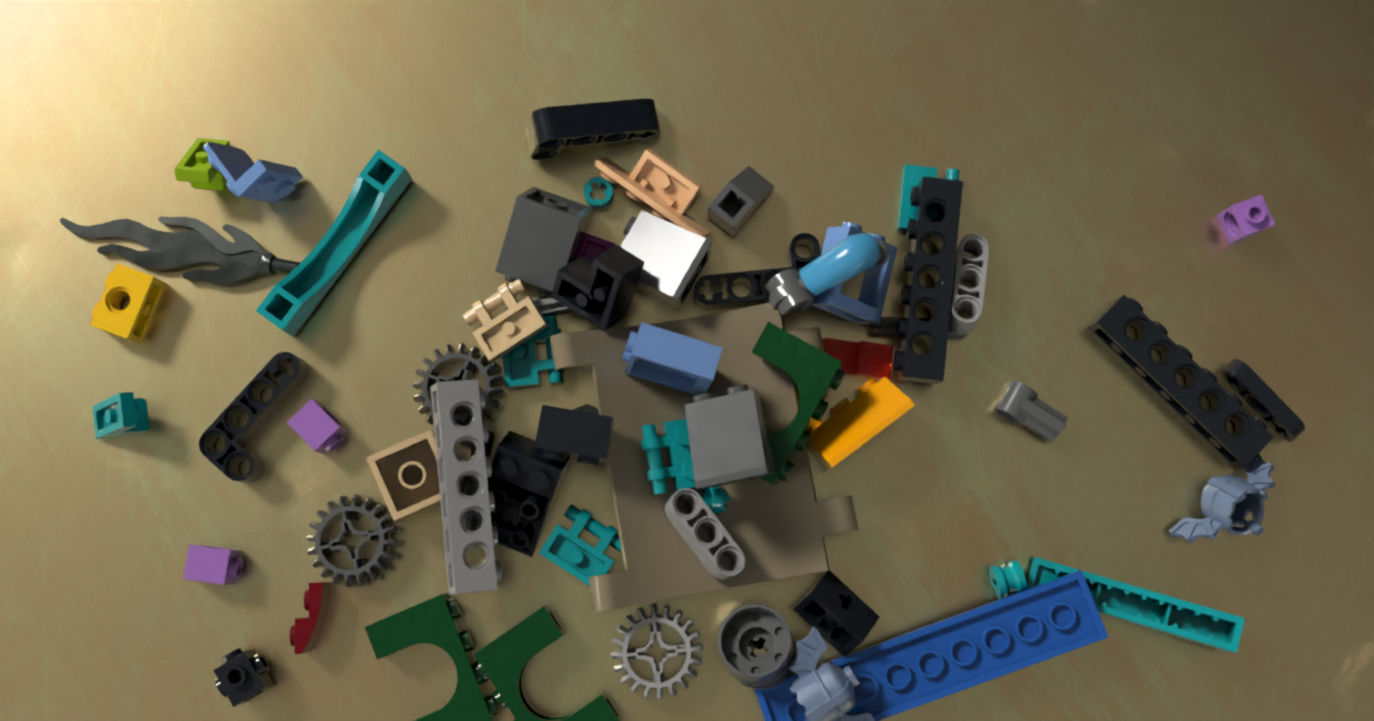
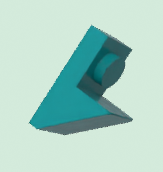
[92,392,149,439]

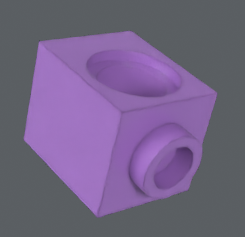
[1216,194,1275,245]
[287,398,347,454]
[183,545,243,585]

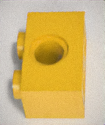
[90,263,166,344]

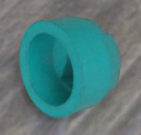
[702,486,730,514]

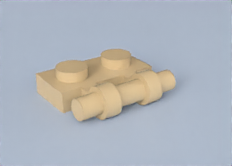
[463,278,548,363]

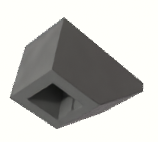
[707,166,774,237]

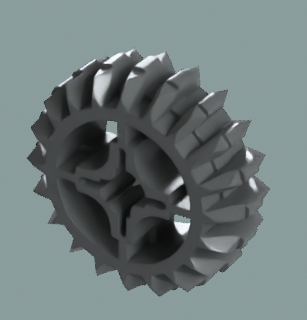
[413,343,505,426]
[306,494,401,587]

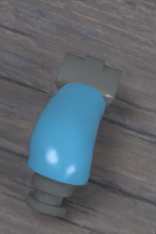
[767,233,889,315]

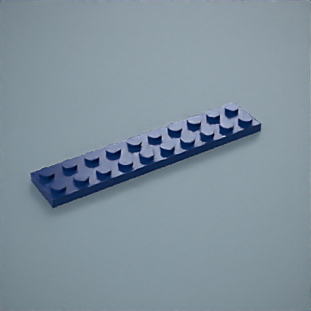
[755,570,1108,721]

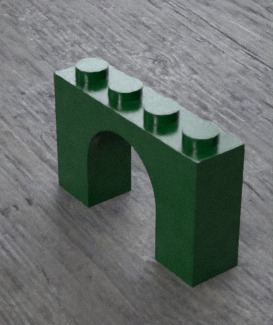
[752,322,846,485]
[365,593,500,721]
[474,605,622,721]

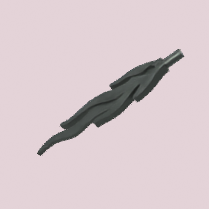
[60,217,300,285]

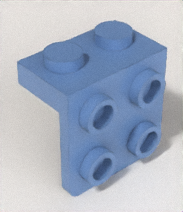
[203,142,303,203]

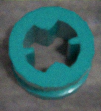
[584,177,614,209]

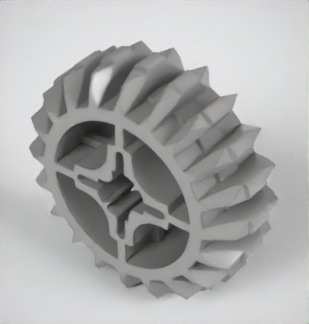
[610,604,704,700]

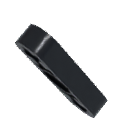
[1221,359,1305,442]

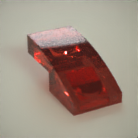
[822,338,893,379]

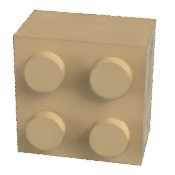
[366,429,440,521]

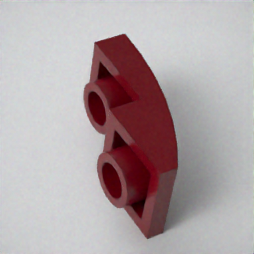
[289,582,331,654]

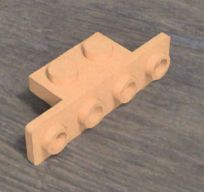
[594,149,710,238]

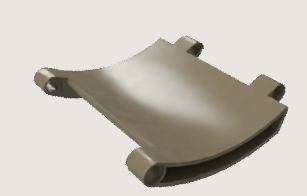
[550,302,858,612]

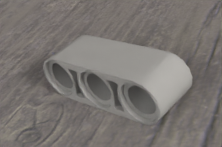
[949,234,989,335]
[664,488,745,580]

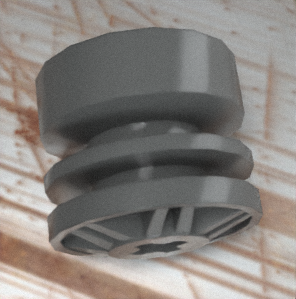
[718,604,797,690]

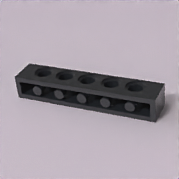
[893,177,963,384]
[1087,295,1274,468]

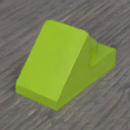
[174,138,230,190]

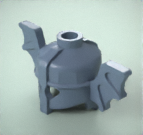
[1169,454,1276,543]
[789,627,875,721]

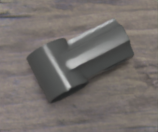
[994,380,1068,442]

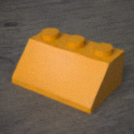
[807,377,915,472]

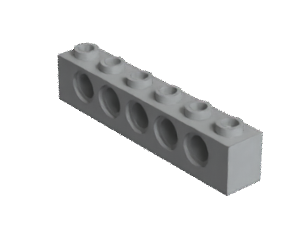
[430,379,502,594]

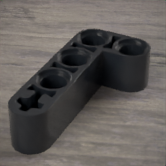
[525,99,661,160]
[693,233,821,311]
[199,352,309,483]

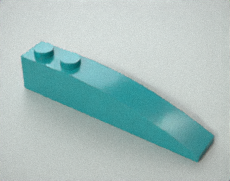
[1027,557,1245,653]

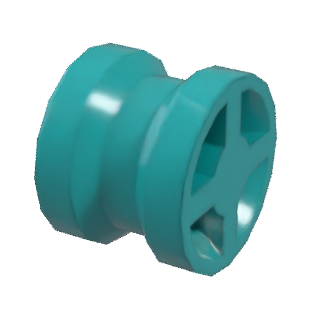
[989,560,1027,599]

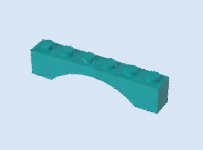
[256,149,412,337]

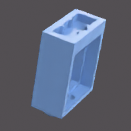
[811,222,897,324]
[621,322,723,396]

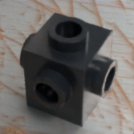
[213,648,274,707]

